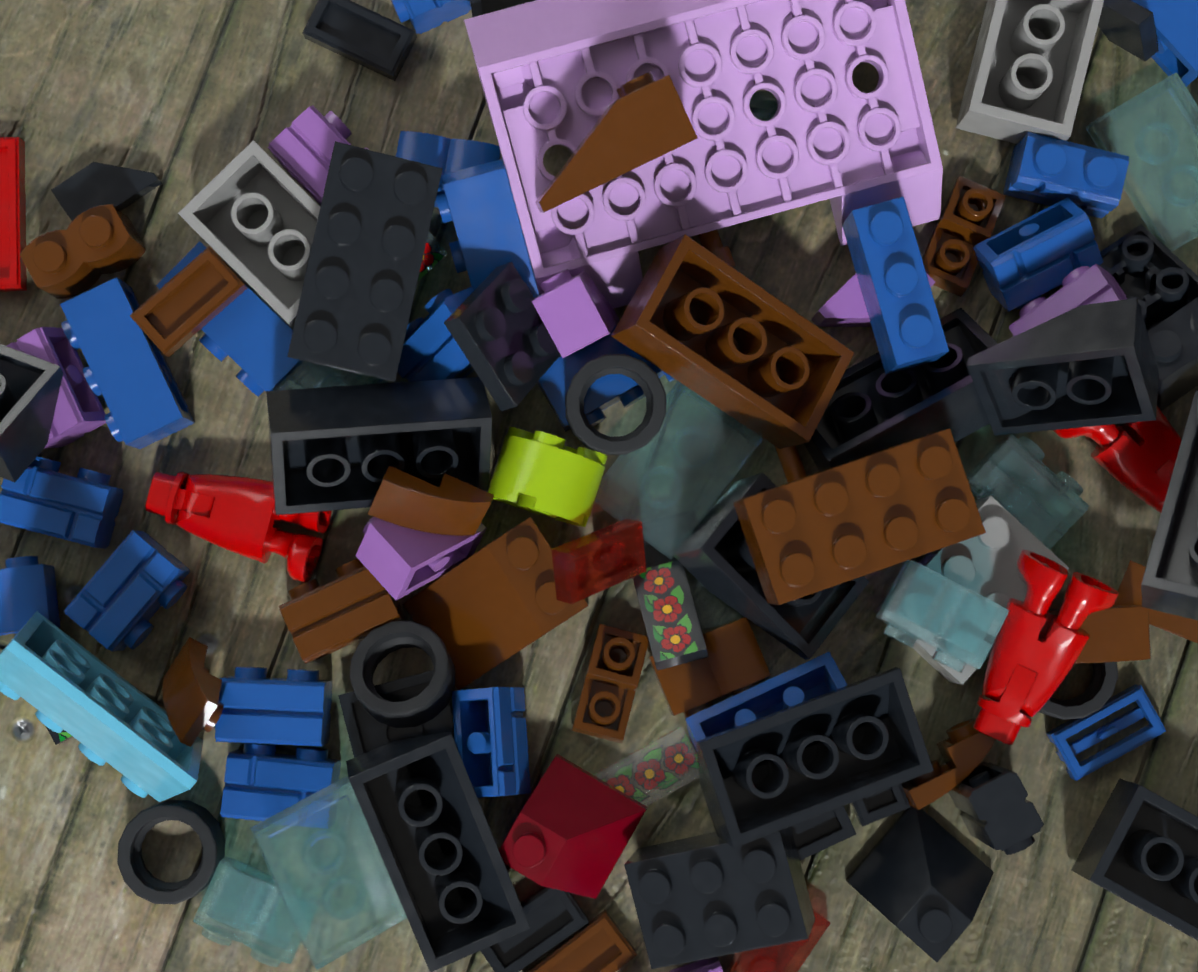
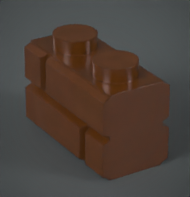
[279,559,405,664]

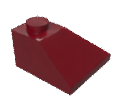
[499,754,648,899]

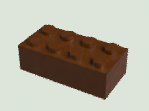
[611,234,854,449]
[733,428,986,605]

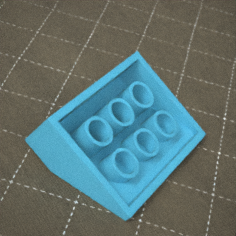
[0,611,203,802]

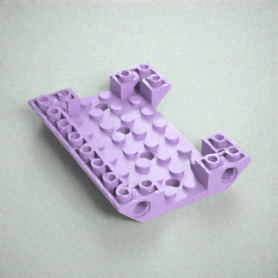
[464,0,943,308]

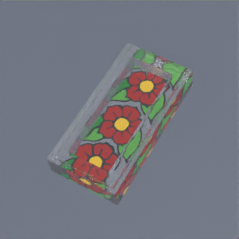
[592,726,700,806]

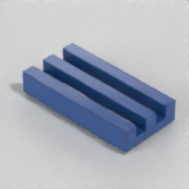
[1046,684,1166,781]

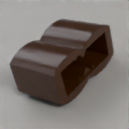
[20,204,147,298]
[648,617,771,718]

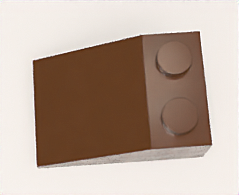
[535,71,698,213]
[403,517,589,690]

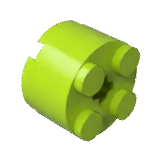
[488,427,608,528]

